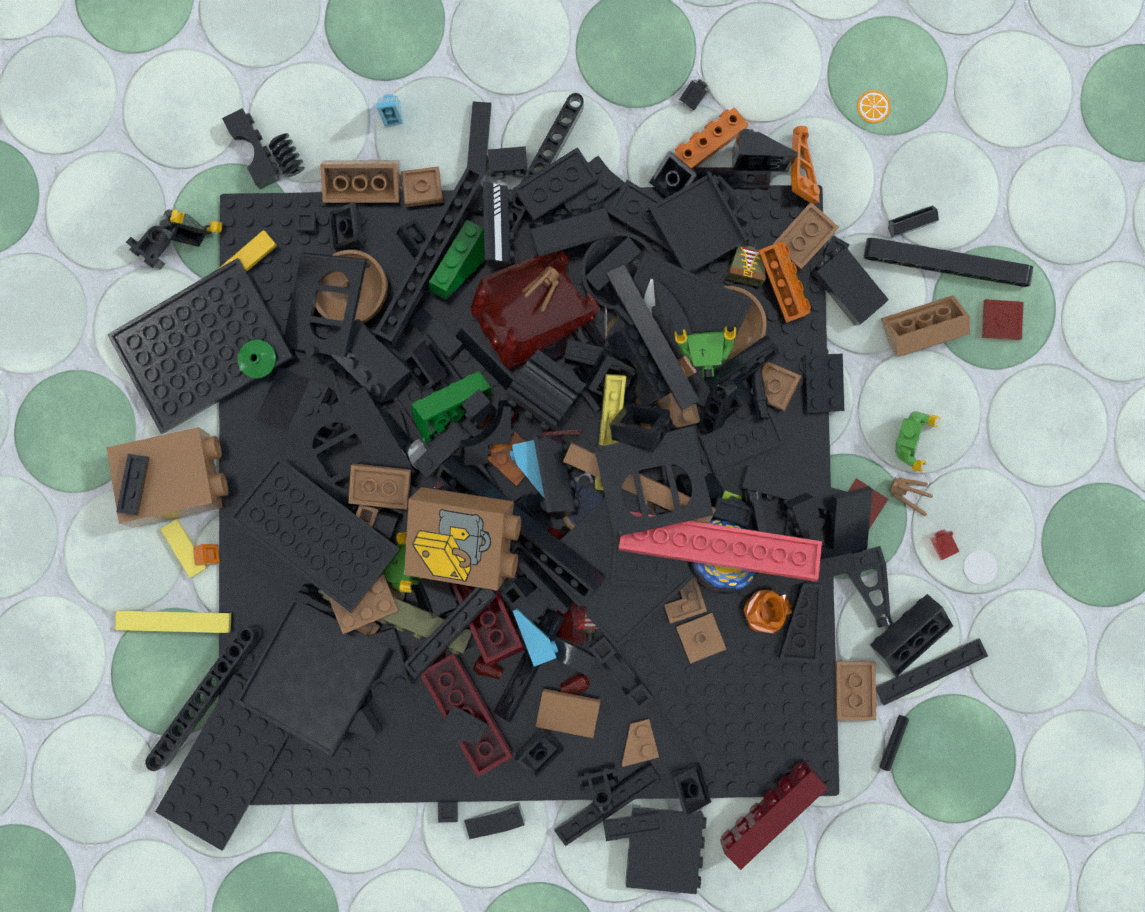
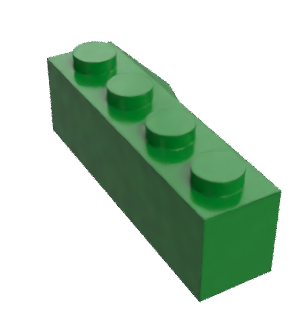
[429,220,485,299]
[412,371,491,443]

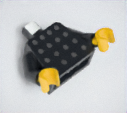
[159,209,222,247]

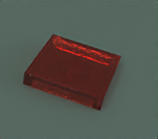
[982,299,1024,340]

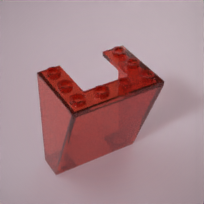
[470,250,600,370]

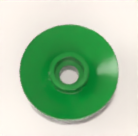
[238,340,276,378]

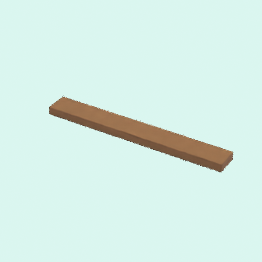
[563,443,716,524]

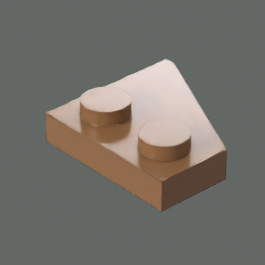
[622,718,659,767]

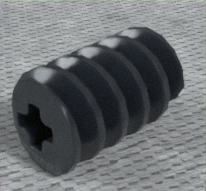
[269,133,305,177]

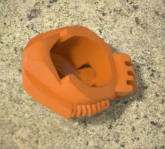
[744,589,792,634]

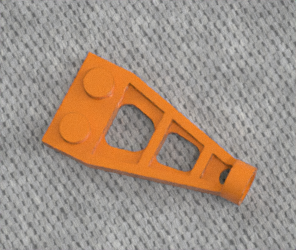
[790,126,820,204]

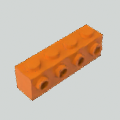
[674,107,749,170]
[759,241,811,323]

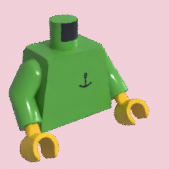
[674,326,736,377]
[895,411,941,472]
[382,532,421,593]

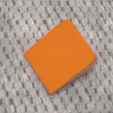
[193,544,220,566]

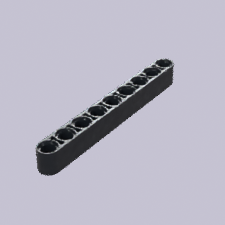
[509,93,584,235]
[863,238,1034,287]
[145,626,260,771]

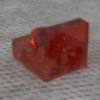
[930,529,960,560]

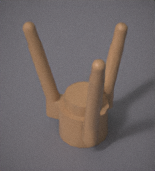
[522,266,560,312]
[889,477,933,516]

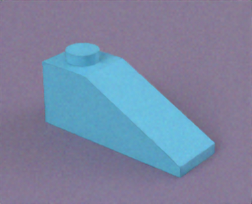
[376,94,403,126]
[509,440,545,499]
[513,608,558,666]

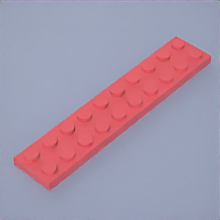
[618,511,822,582]

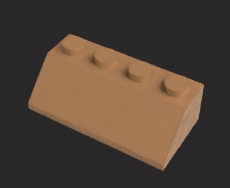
[320,160,401,203]
[881,295,970,357]

